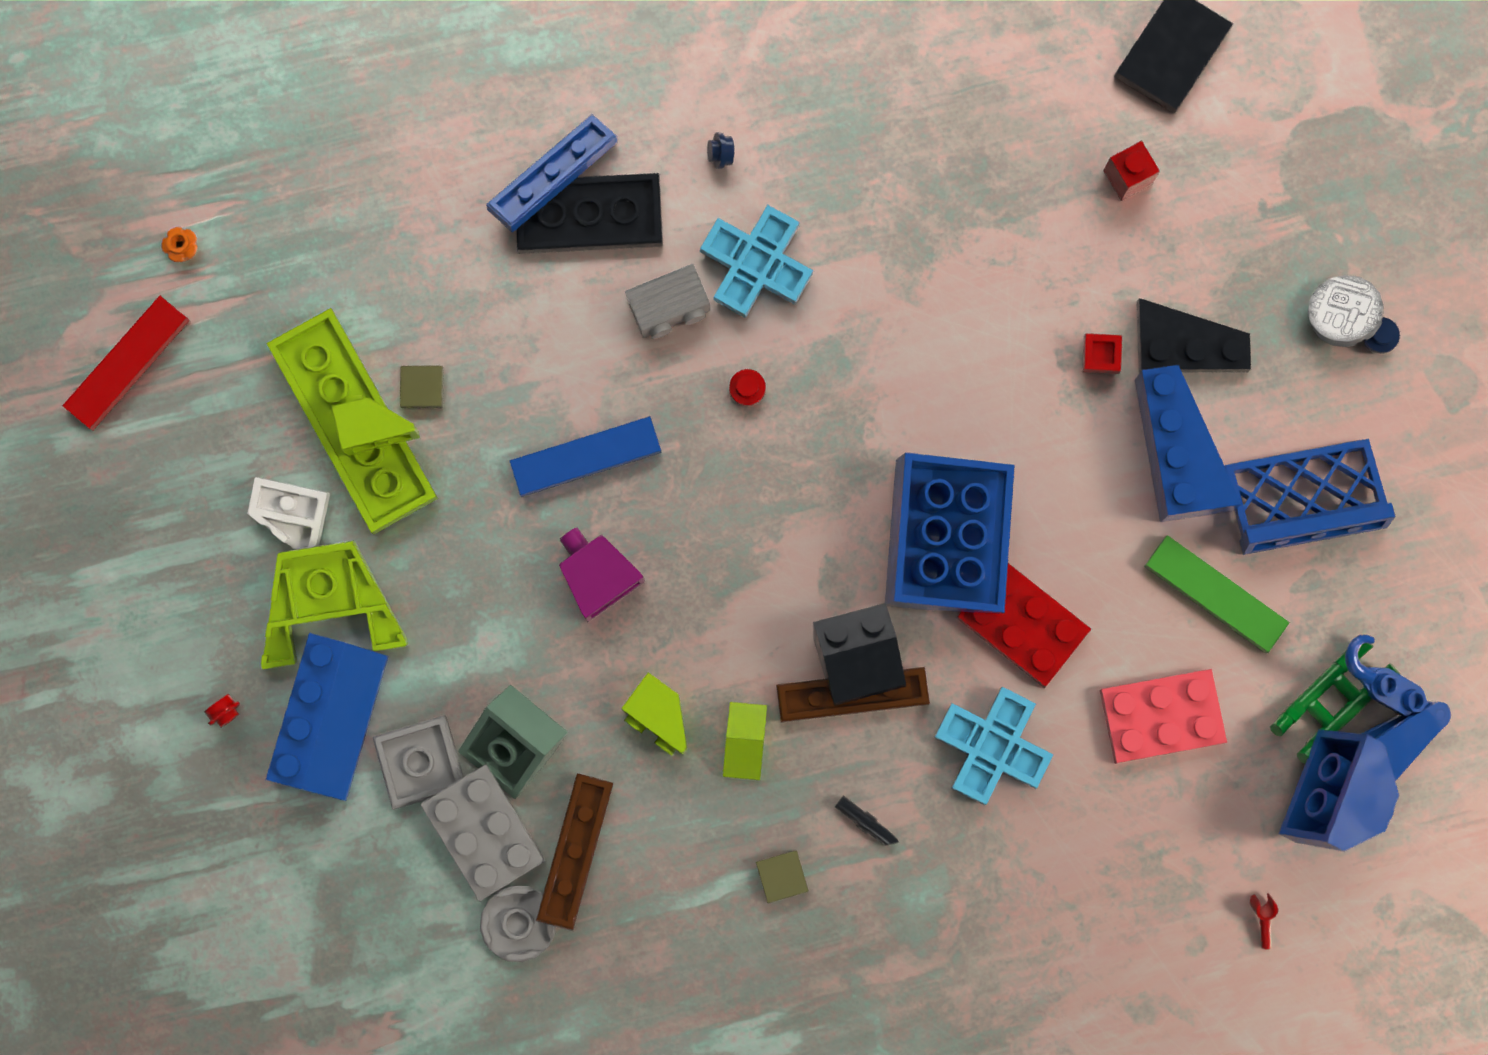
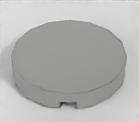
[480,886,556,962]

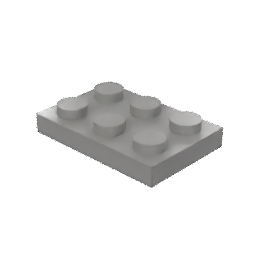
[420,763,545,902]

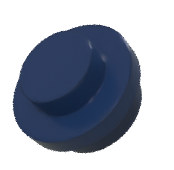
[707,132,734,169]
[1363,317,1400,354]

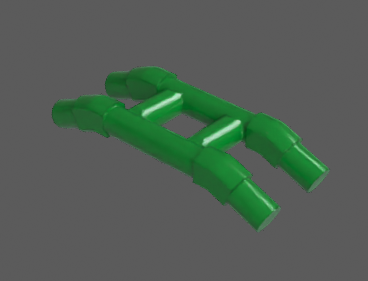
[1270,643,1400,764]

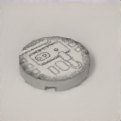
[1308,275,1384,347]

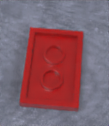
[957,563,1091,688]

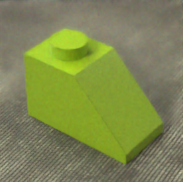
[332,395,420,456]

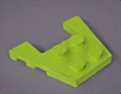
[261,540,408,669]

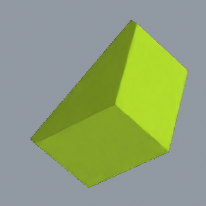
[723,702,767,780]

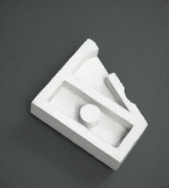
[247,477,330,550]

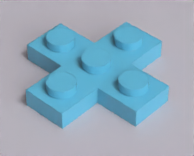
[700,205,813,318]
[934,687,1053,805]

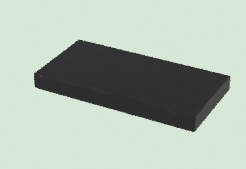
[516,173,663,254]

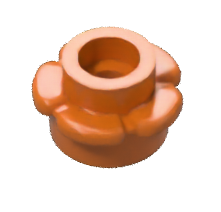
[161,227,198,262]

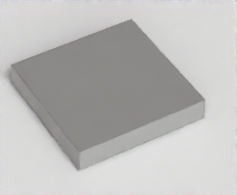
[372,715,463,810]

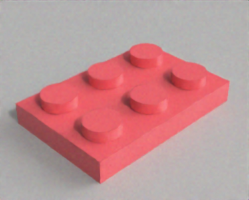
[1099,669,1227,764]

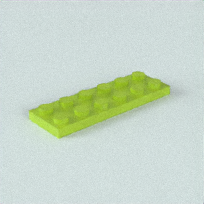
[266,308,438,535]

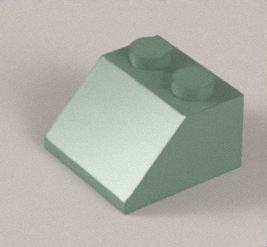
[458,684,568,799]

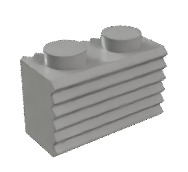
[625,264,710,339]

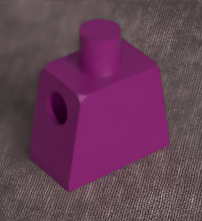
[559,527,645,622]

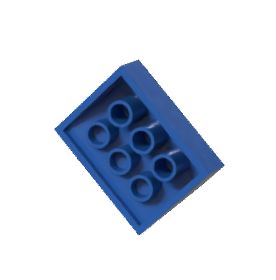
[885,452,1015,613]

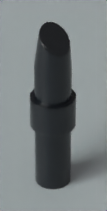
[835,795,899,846]

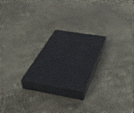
[1114,0,1234,114]

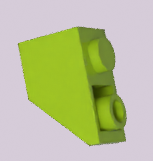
[621,672,687,756]

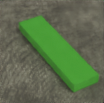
[1144,535,1290,653]

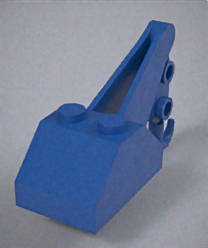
[1279,634,1451,851]

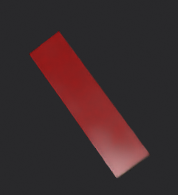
[62,295,190,431]

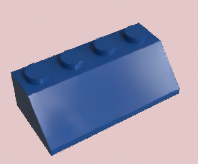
[265,633,389,801]

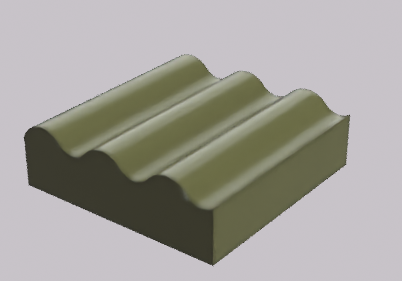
[400,366,443,408]
[756,850,809,903]

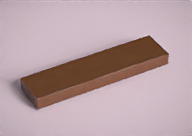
[776,667,930,723]
[536,773,613,931]

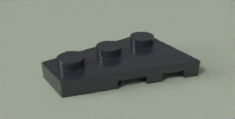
[1137,298,1251,372]

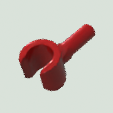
[1249,893,1279,950]

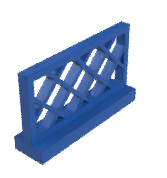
[1225,439,1396,555]

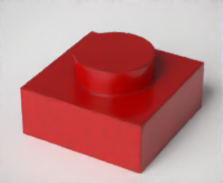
[1082,333,1122,374]

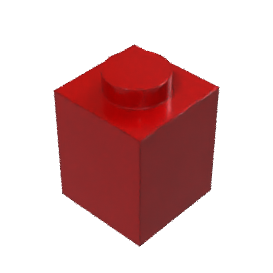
[1103,140,1160,201]

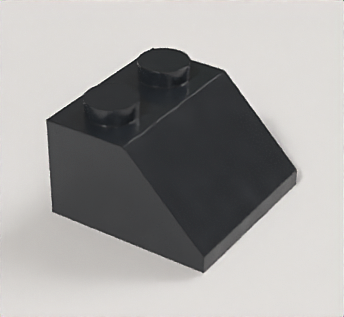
[813,603,906,706]

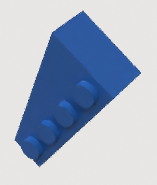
[1134,365,1242,522]

